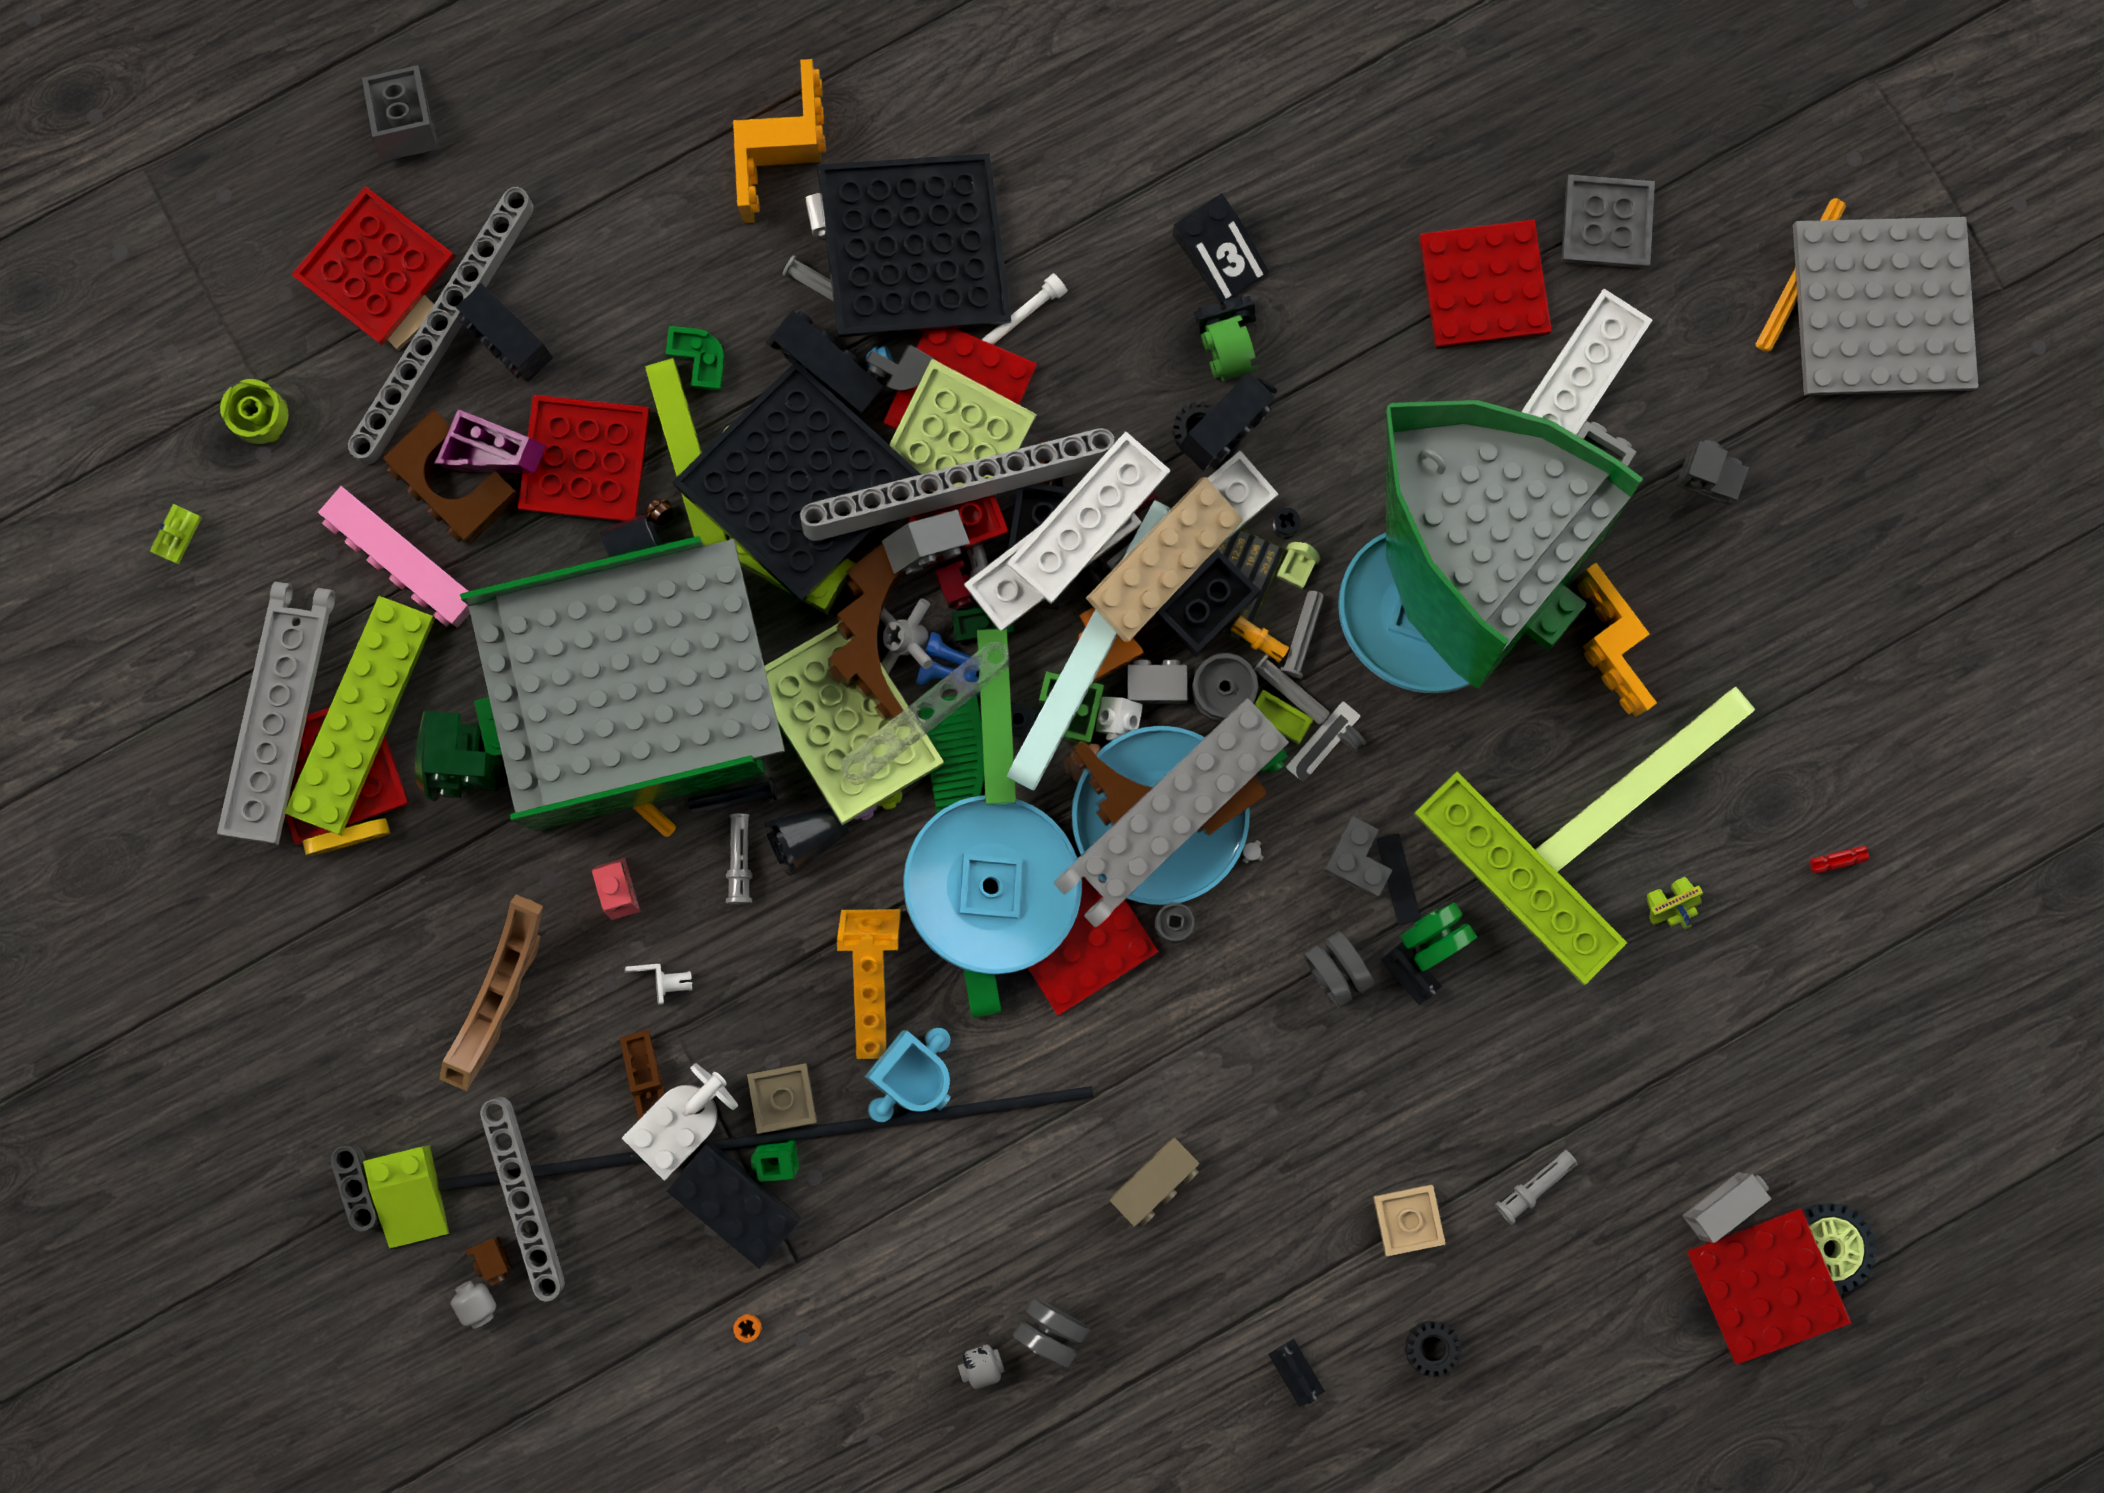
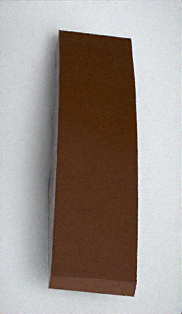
[619,1030,666,1120]

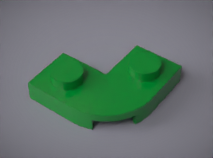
[666,326,725,391]

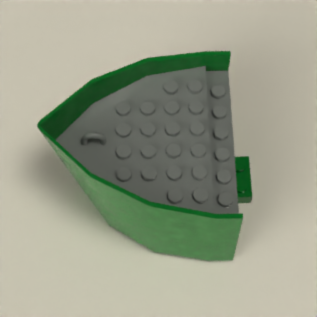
[1386,400,1643,690]

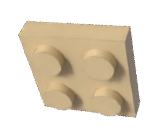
[1373,1184,1446,1256]

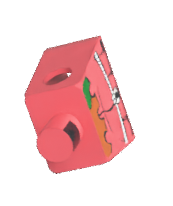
[592,858,641,920]

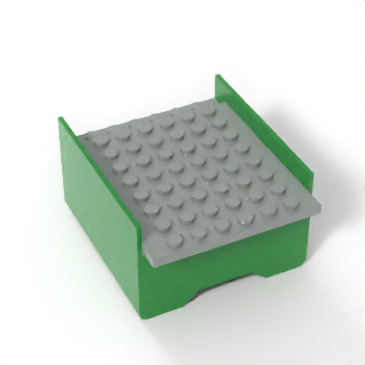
[460,536,785,831]

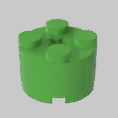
[1201,315,1258,382]

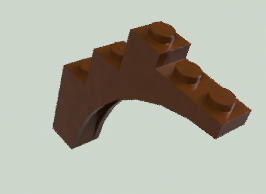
[827,543,906,725]
[1071,741,1267,836]

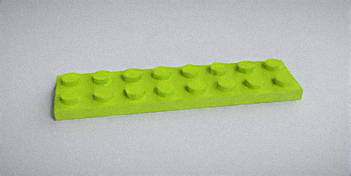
[285,596,435,836]
[1414,771,1627,985]

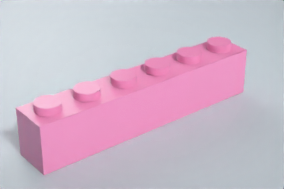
[318,486,470,628]

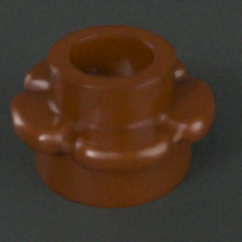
[647,499,674,526]

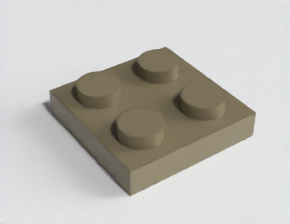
[747,1063,817,1134]

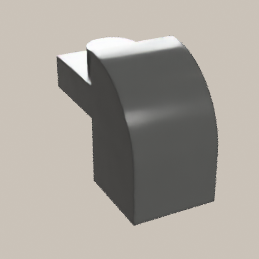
[865,345,936,390]

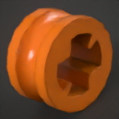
[733,1314,762,1343]

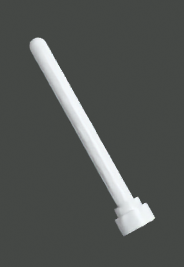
[981,273,1068,345]

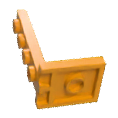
[837,909,901,1059]

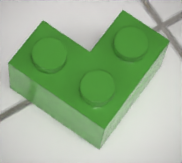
[1039,671,1104,745]

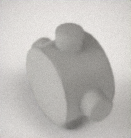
[1242,840,1264,864]

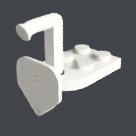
[622,1063,738,1181]

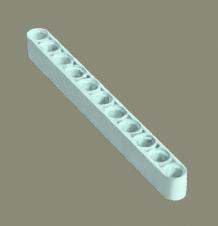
[1007,500,1172,791]

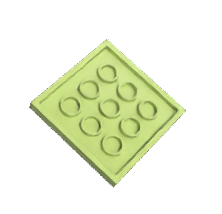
[889,359,1037,496]

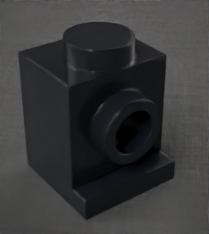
[1011,702,1037,740]

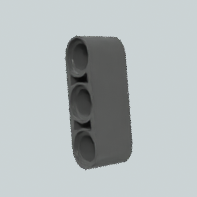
[331,1145,380,1232]

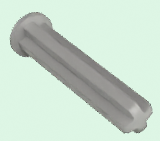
[782,255,833,301]
[1280,591,1324,678]
[1253,654,1330,724]

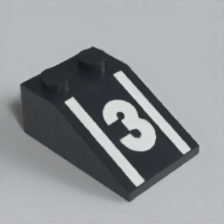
[1172,193,1269,304]

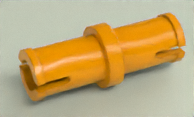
[1230,615,1289,663]

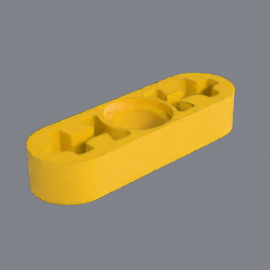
[302,818,390,856]

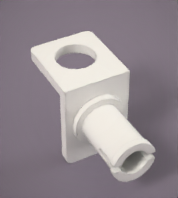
[625,964,692,1005]

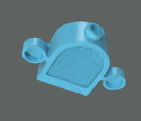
[865,1028,951,1122]

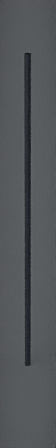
[438,1086,1093,1191]

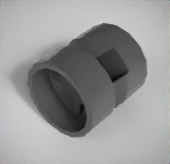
[1155,903,1194,943]

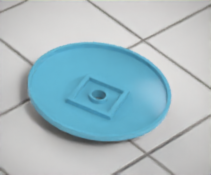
[1338,532,1471,693]
[1072,726,1250,905]
[903,795,1082,974]

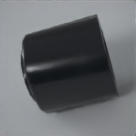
[600,514,663,558]

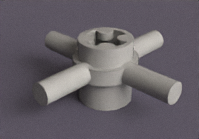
[880,598,933,674]

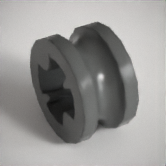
[1337,725,1367,754]

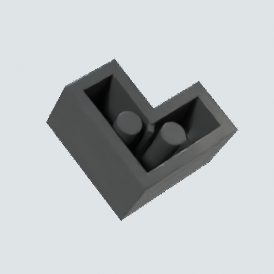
[1676,440,1749,506]
[882,510,970,575]
[1322,816,1392,898]

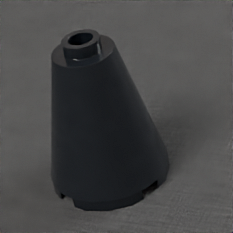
[765,807,851,876]

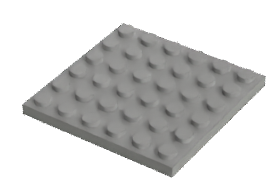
[1793,217,1978,395]

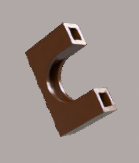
[383,409,519,545]

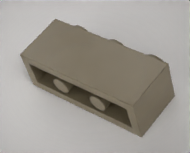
[1109,1137,1200,1227]

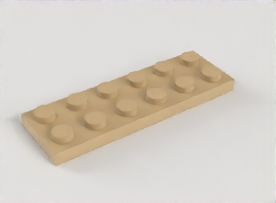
[1086,477,1243,642]

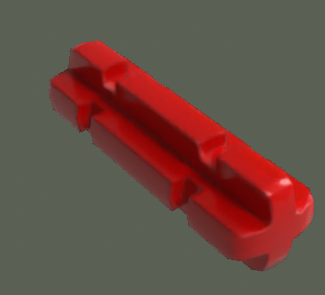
[1809,846,1869,874]

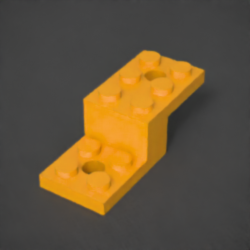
[1576,563,1657,717]

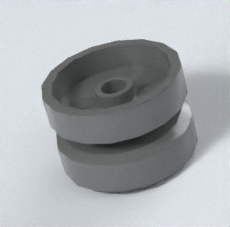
[1191,653,1258,722]
[1303,931,1375,1008]
[1013,1297,1091,1368]

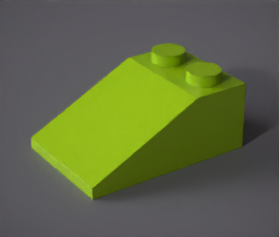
[363,1146,449,1249]

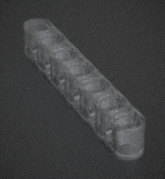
[841,641,1010,785]

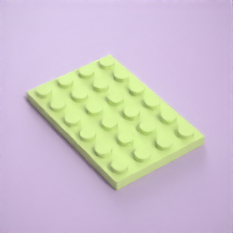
[765,624,944,825]

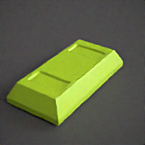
[1254,690,1314,744]

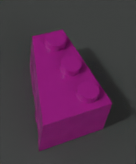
[435,409,546,473]

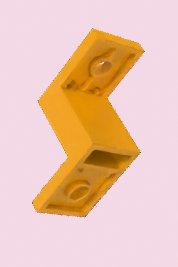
[733,59,826,223]

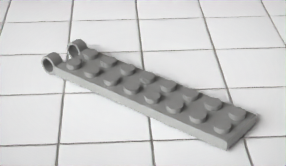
[217,582,335,845]
[1053,698,1289,927]

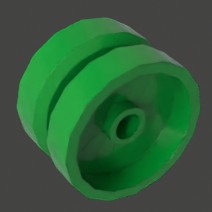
[1399,902,1477,972]

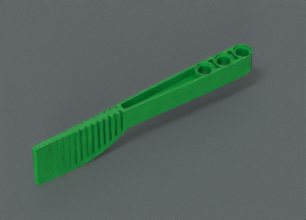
[918,693,1002,1019]

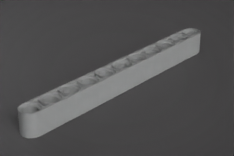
[348,187,533,465]
[800,428,1114,541]

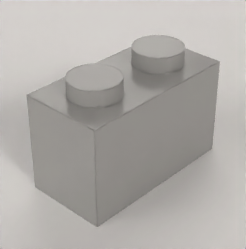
[1127,660,1187,704]

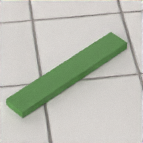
[977,629,1016,806]

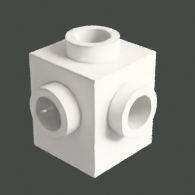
[1095,697,1143,741]

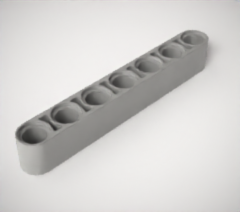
[480,1097,565,1302]

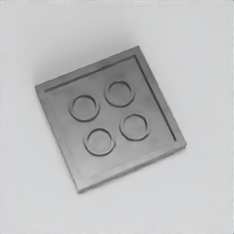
[1561,175,1655,269]

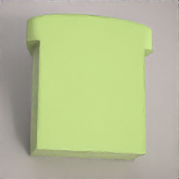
[1276,542,1321,589]

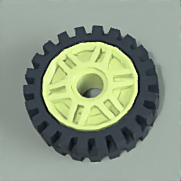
[1802,1203,1877,1294]

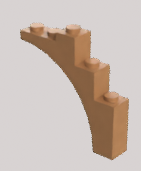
[439,895,543,1091]

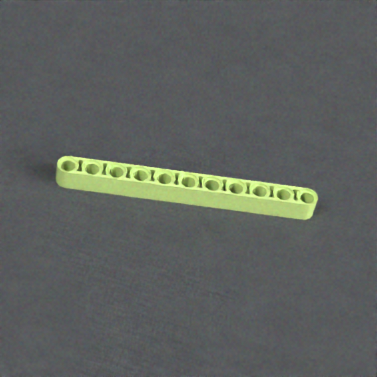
[1506,687,1755,911]

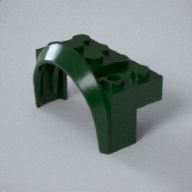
[415,711,508,801]

